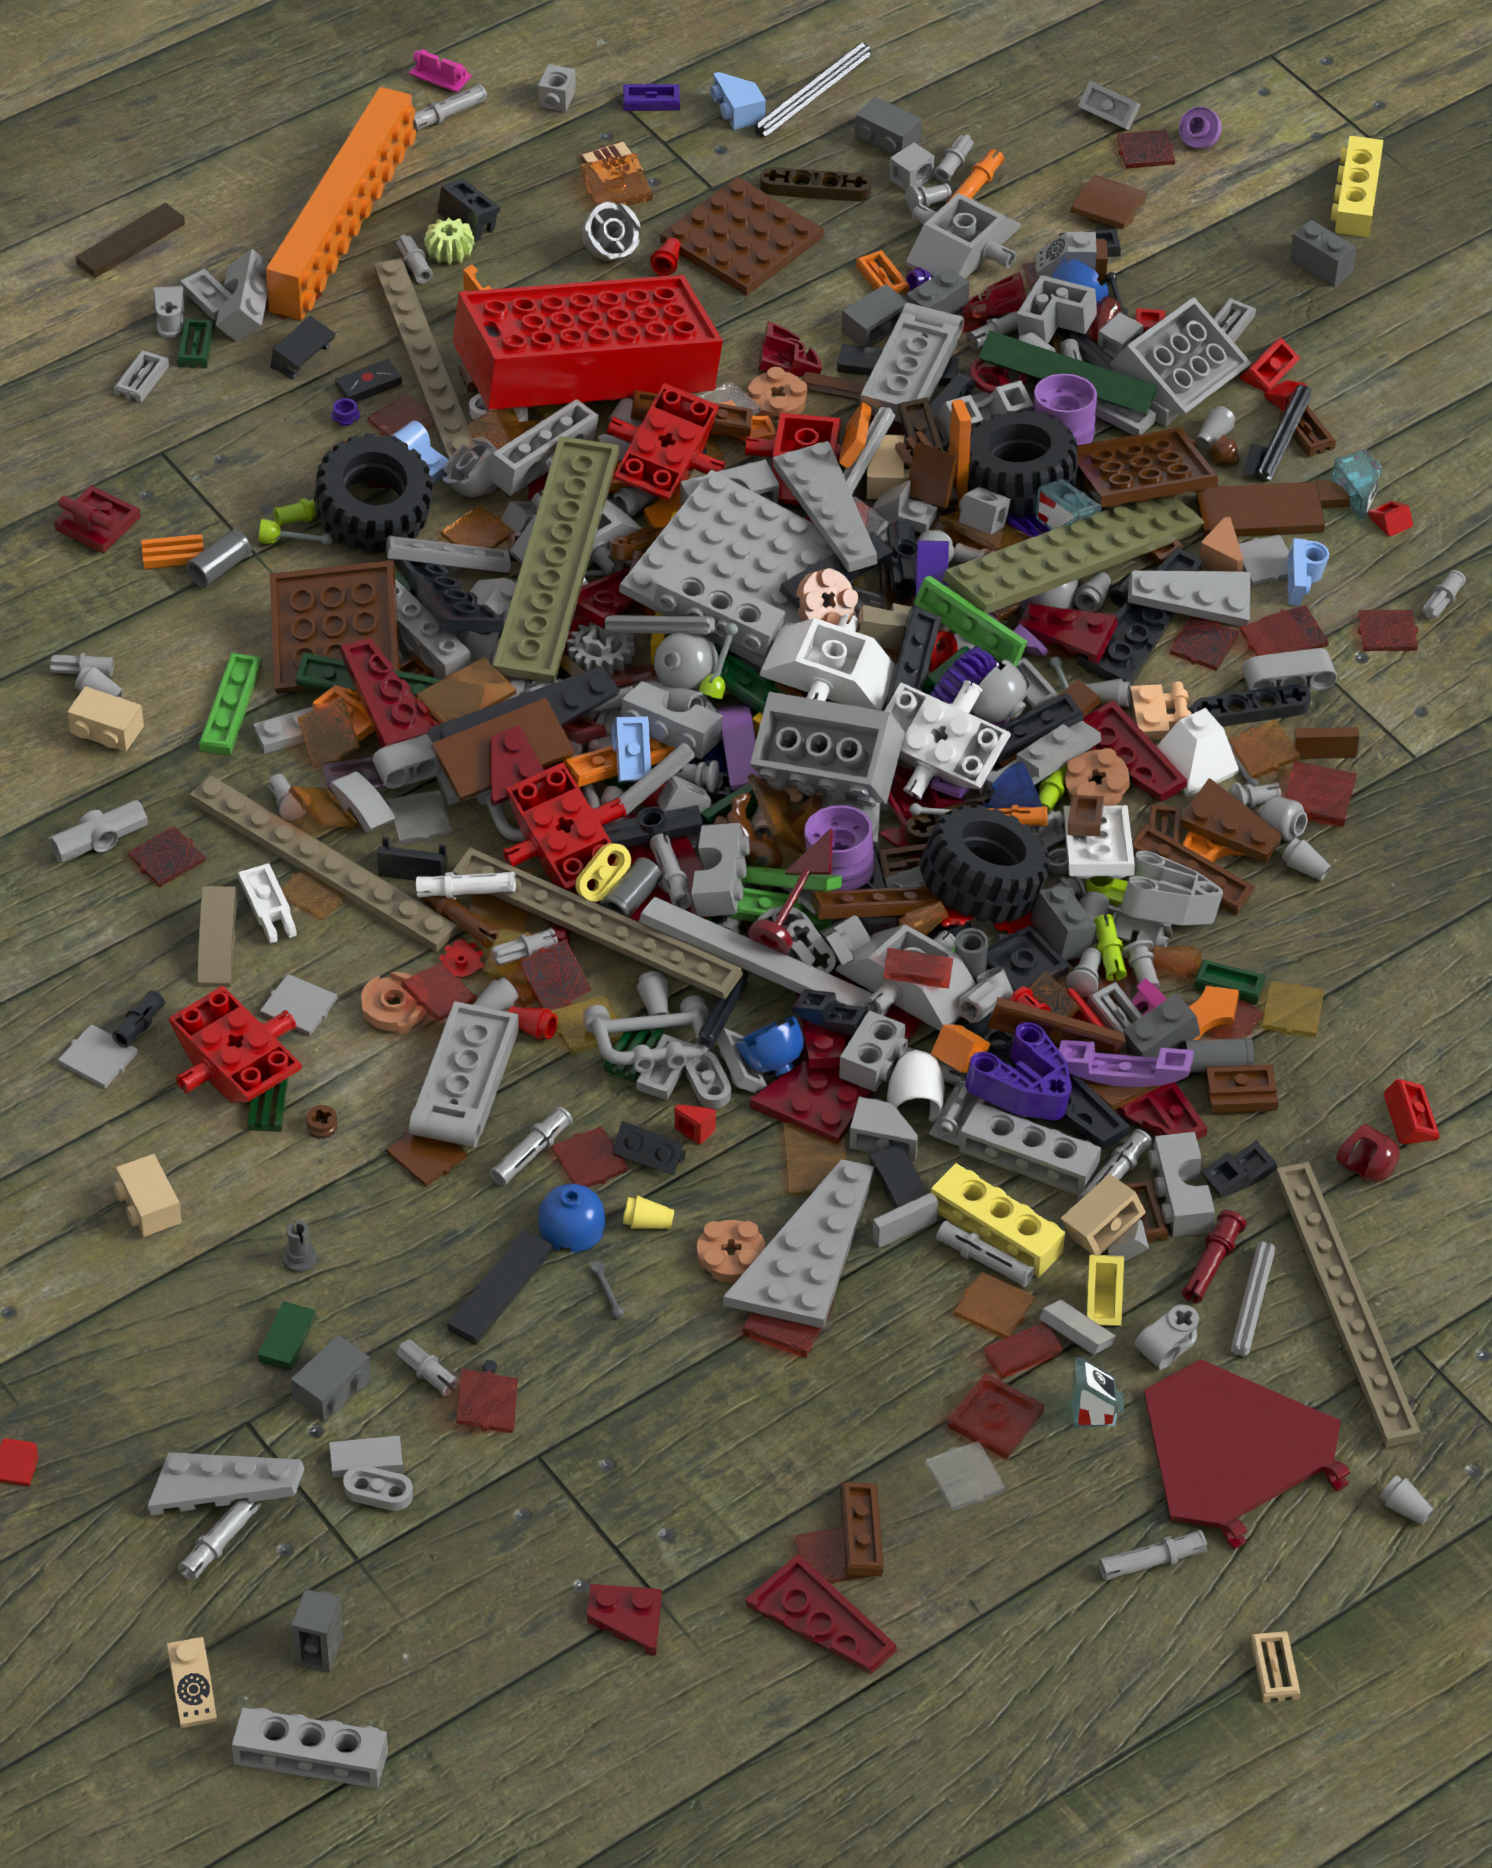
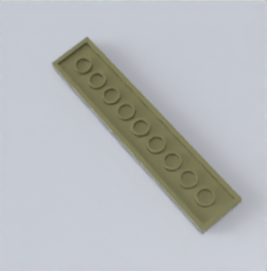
[493,436,619,683]
[943,496,1204,614]

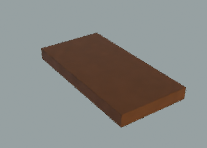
[1195,482,1325,538]
[431,698,575,802]

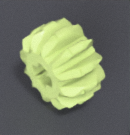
[424,217,474,265]

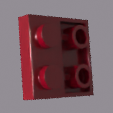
[54,485,141,554]

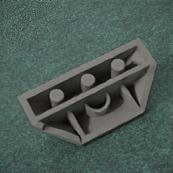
[453,578,517,673]

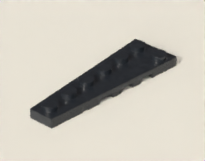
[1077,547,1203,686]
[392,559,504,635]
[427,666,620,743]
[964,1011,1130,1150]

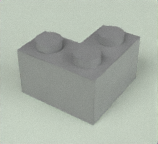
[1017,275,1097,343]

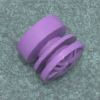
[1033,374,1097,445]
[805,805,874,891]

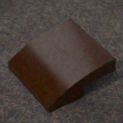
[1070,175,1147,229]

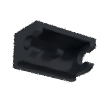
[437,178,501,242]
[270,316,336,379]
[377,836,448,881]

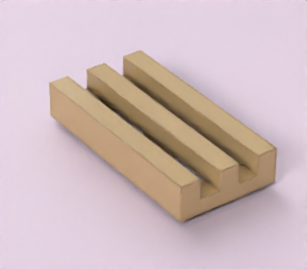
[1251,1631,1300,1703]

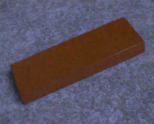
[840,1482,884,1577]

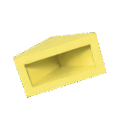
[1086,1255,1124,1326]

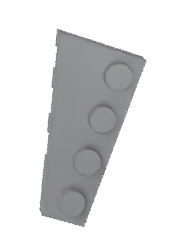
[1128,571,1250,627]
[148,1452,304,1516]

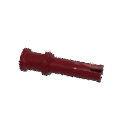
[1182,1210,1247,1304]

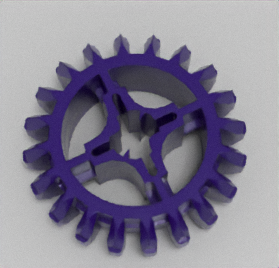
[930,647,999,714]

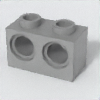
[839,1011,908,1092]

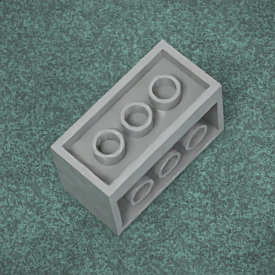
[750,692,905,806]

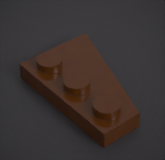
[1180,778,1281,863]

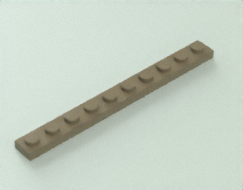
[374,258,475,460]
[190,776,457,953]
[452,847,742,1000]
[1275,1162,1421,1447]

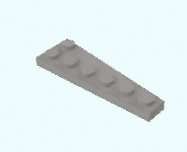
[773,441,877,572]

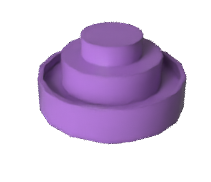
[1179,106,1221,149]

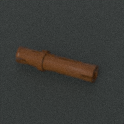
[419,896,499,948]

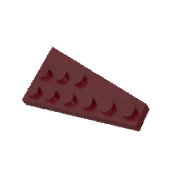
[749,1004,924,1146]

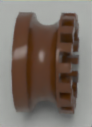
[306,1105,337,1139]

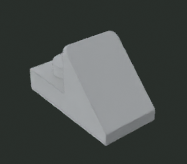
[869,480,937,533]
[819,915,871,965]

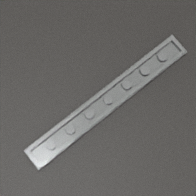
[639,897,890,1016]

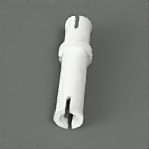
[416,872,516,898]

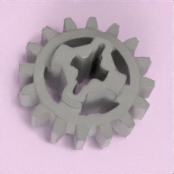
[567,621,635,675]

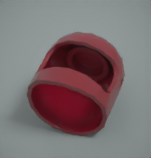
[1336,1123,1400,1183]

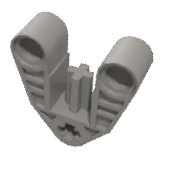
[1120,851,1223,925]

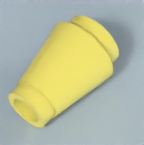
[623,1195,674,1229]

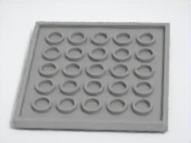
[619,470,855,668]

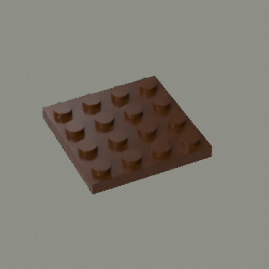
[660,176,824,296]
[1077,427,1218,508]
[270,560,400,693]

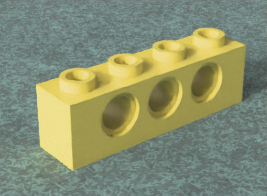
[1331,136,1384,237]
[931,1163,1065,1278]

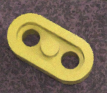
[576,843,631,902]

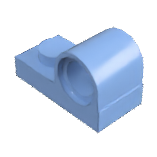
[391,421,448,483]
[1287,538,1329,606]
[611,717,651,783]

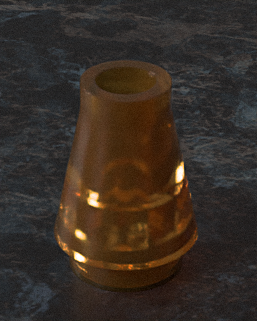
[898,900,949,936]
[1152,945,1202,978]

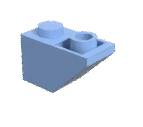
[710,72,766,130]

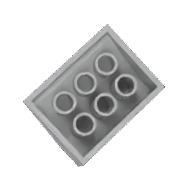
[1109,297,1252,416]

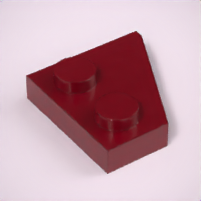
[490,725,544,806]
[1117,1082,1207,1140]
[587,1584,662,1656]

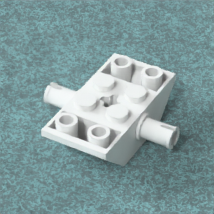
[760,614,895,711]
[885,680,1011,800]

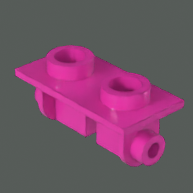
[409,49,472,93]

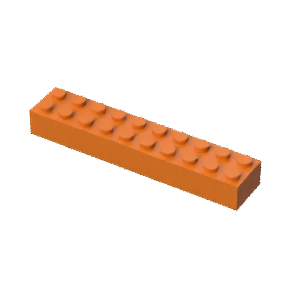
[266,87,416,321]

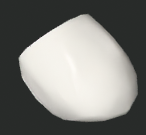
[886,1050,945,1122]

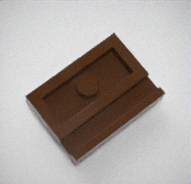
[1205,1064,1279,1113]

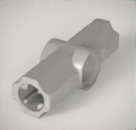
[49,800,148,862]

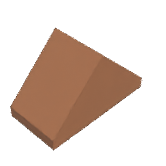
[1199,517,1244,572]

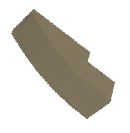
[855,603,950,649]
[197,886,237,987]

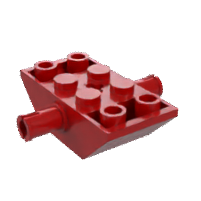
[607,383,725,501]
[745,413,842,505]
[502,762,627,891]
[169,985,302,1103]

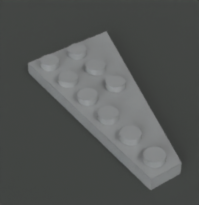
[723,1159,874,1328]

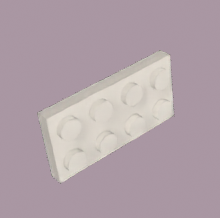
[1063,805,1135,879]

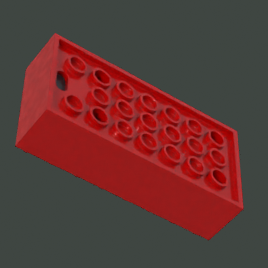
[452,275,723,410]

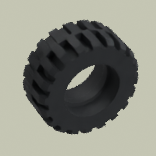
[967,410,1078,517]
[314,433,433,553]
[920,805,1051,923]

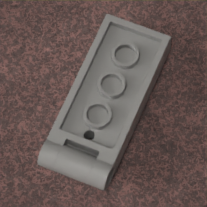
[860,302,964,423]
[409,1001,519,1147]

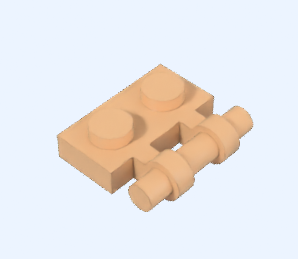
[1131,681,1192,740]

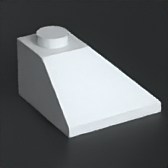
[1157,708,1239,798]

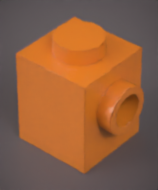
[930,1024,991,1073]

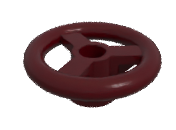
[969,356,1028,394]

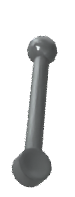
[1229,743,1260,787]
[591,1261,624,1319]

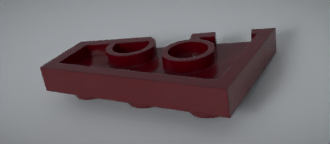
[574,567,636,629]
[1019,604,1118,665]

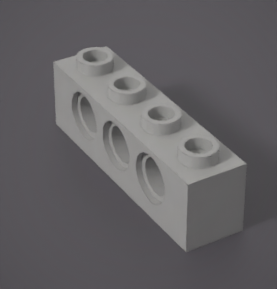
[490,399,598,496]
[653,559,786,656]
[395,580,471,682]
[959,1102,1101,1195]
[232,1707,388,1789]

